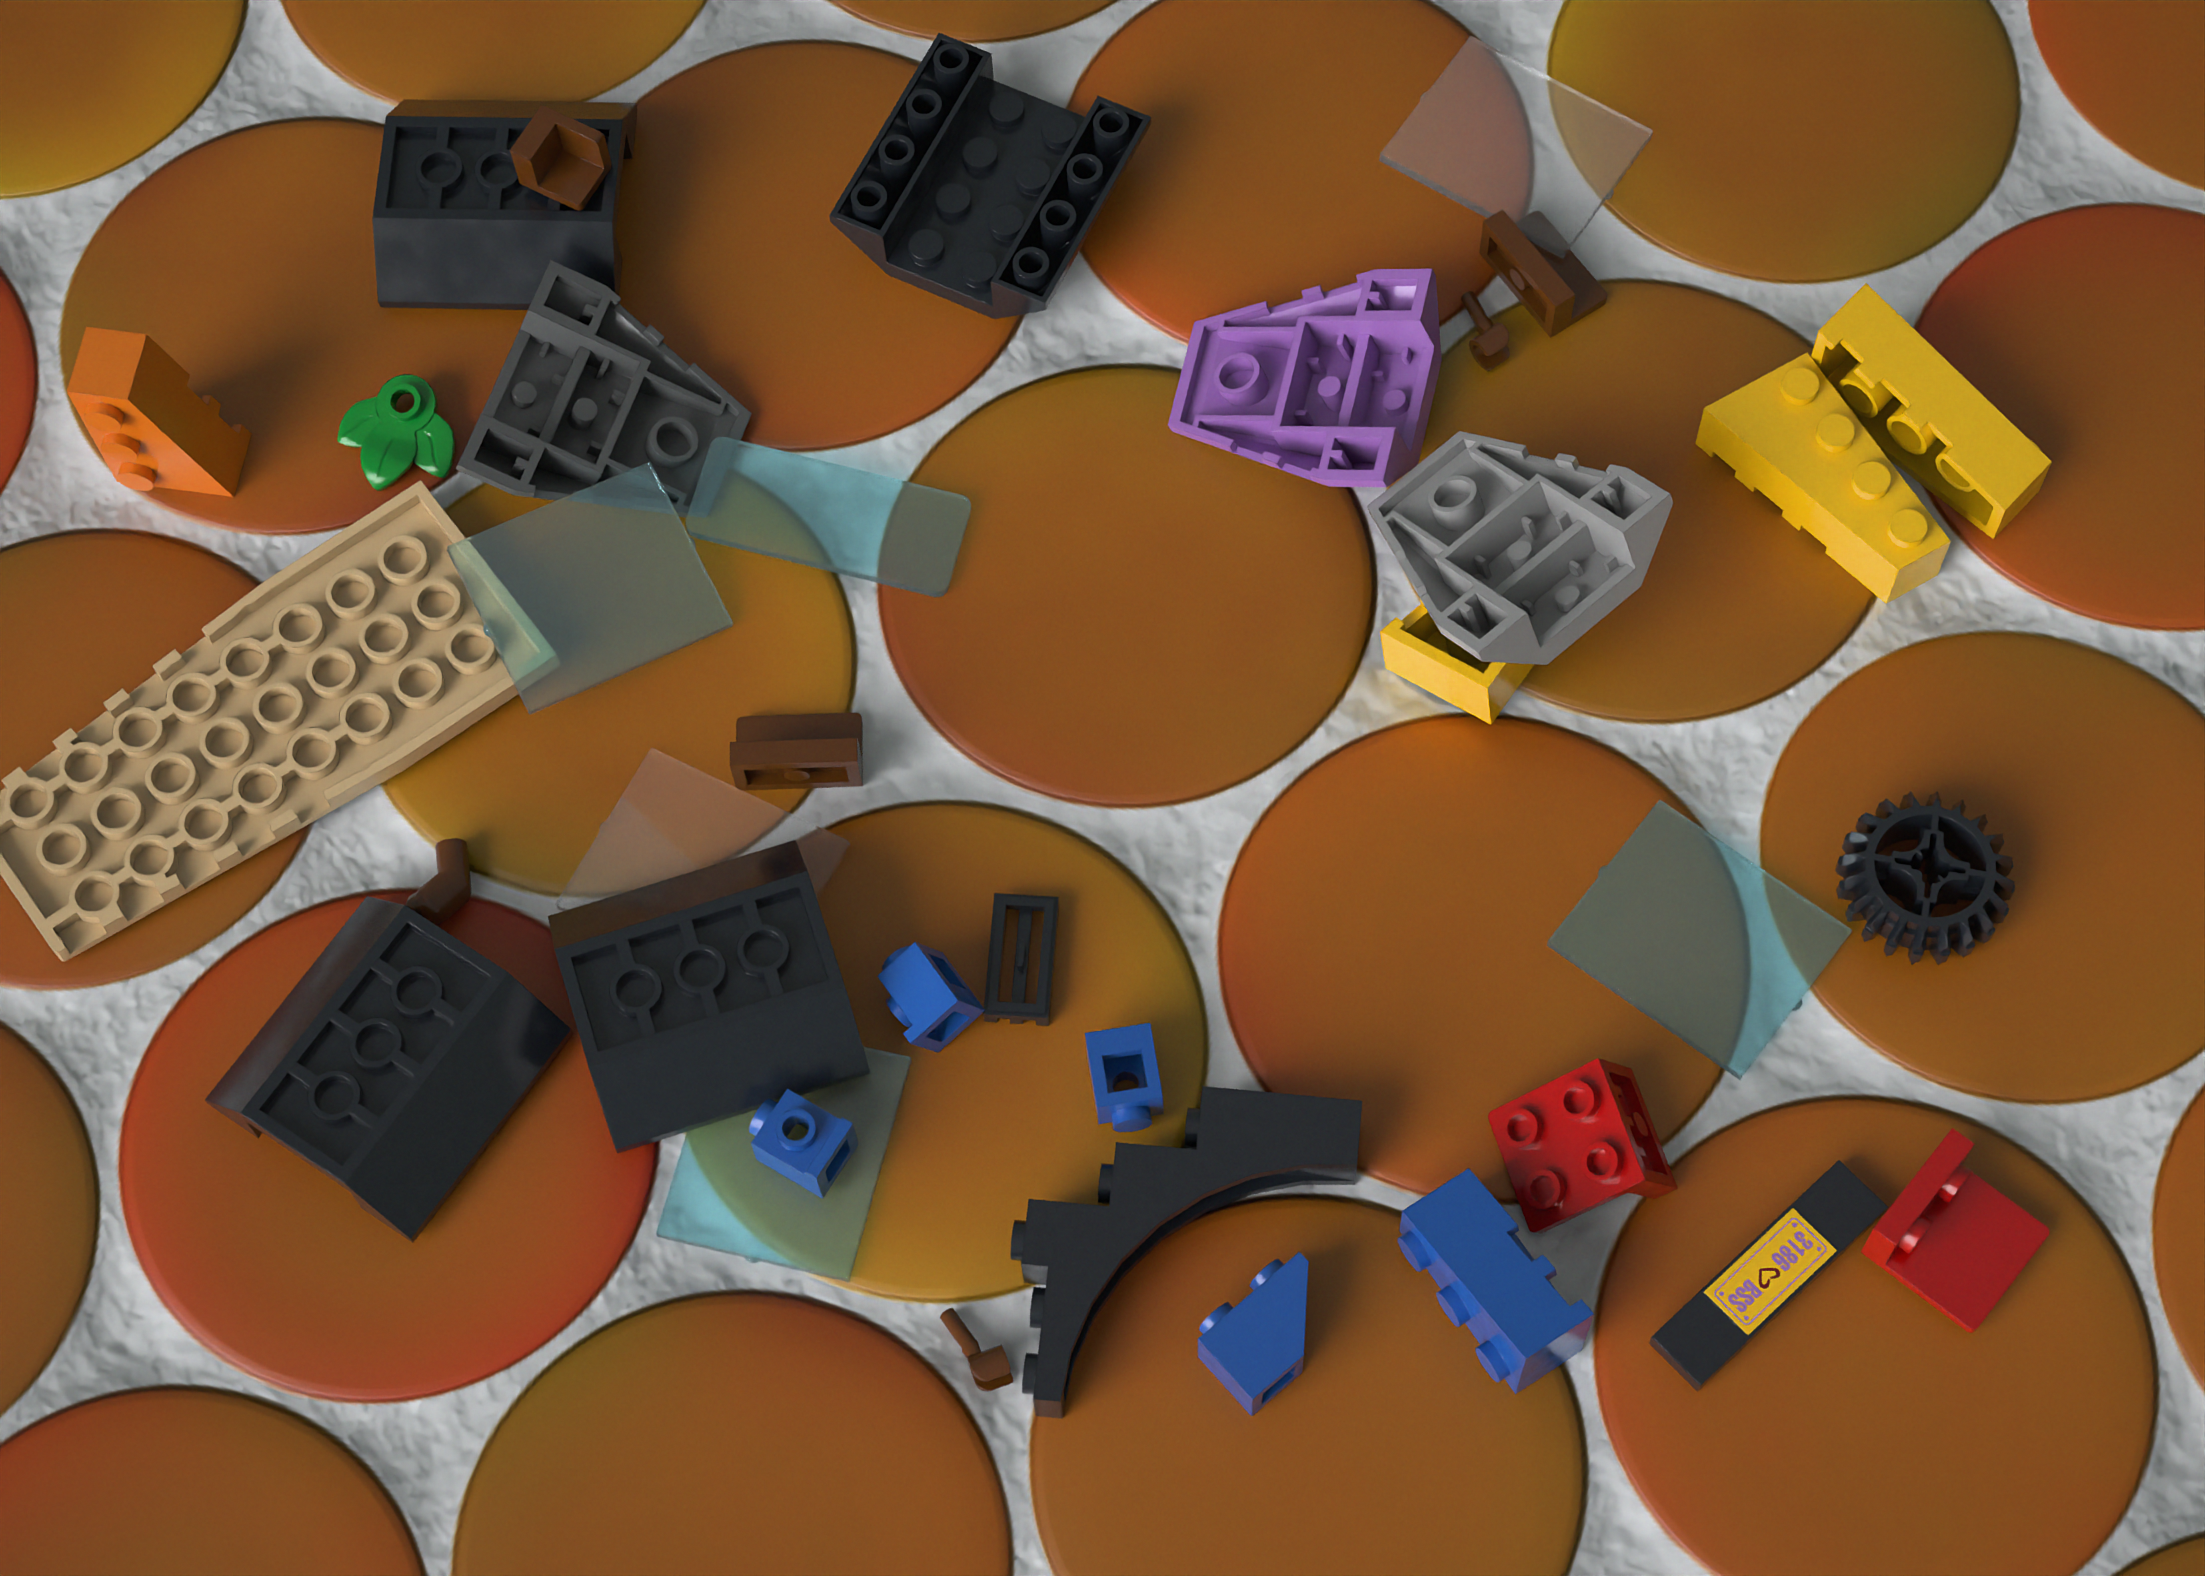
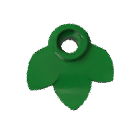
[337,374,455,491]

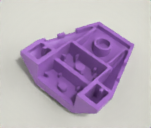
[1168,269,1442,487]

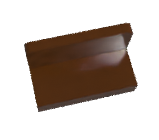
[1479,209,1607,338]
[730,713,863,791]

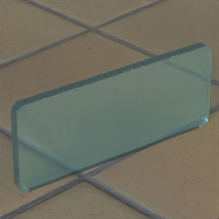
[686,437,971,597]

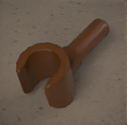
[1461,291,1510,371]
[940,1308,1014,1392]

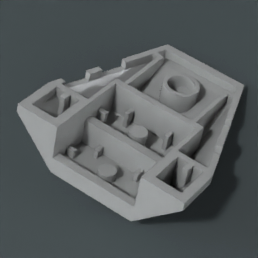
[1367,431,1673,665]

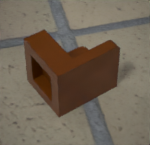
[510,105,613,210]

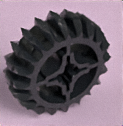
[1835,791,2015,965]

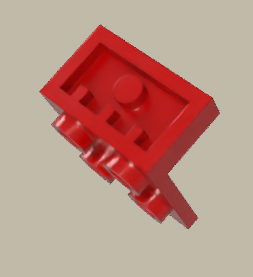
[1488,1058,1678,1234]
[1861,1128,2050,1333]

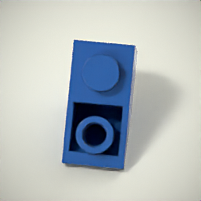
[1198,1251,1309,1416]

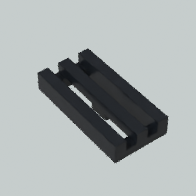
[983,893,1059,1026]

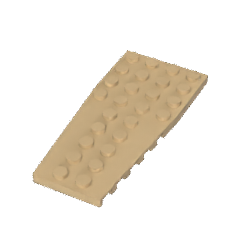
[0,480,560,961]

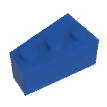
[1397,1168,1594,1394]

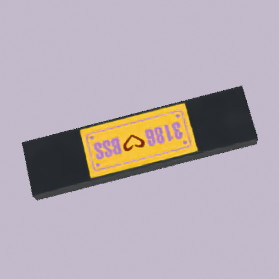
[1649,1160,1888,1392]

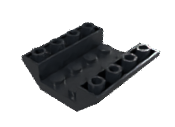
[829,33,1151,319]
[372,99,638,310]
[548,840,871,1154]
[205,896,573,1243]

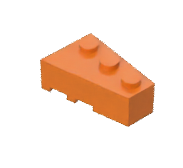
[67,327,252,497]

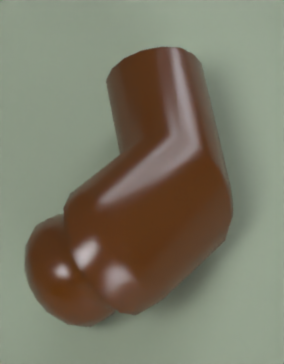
[406,838,472,925]

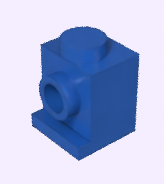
[877,942,985,1053]
[1085,1023,1164,1132]
[749,1089,859,1199]

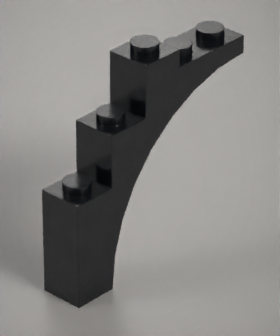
[1010,1086,1362,1419]

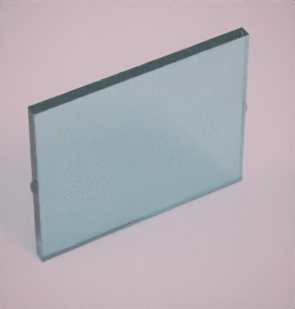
[447,462,733,715]
[1547,799,1852,1080]
[656,1046,912,1282]

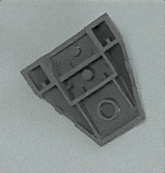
[456,260,752,520]

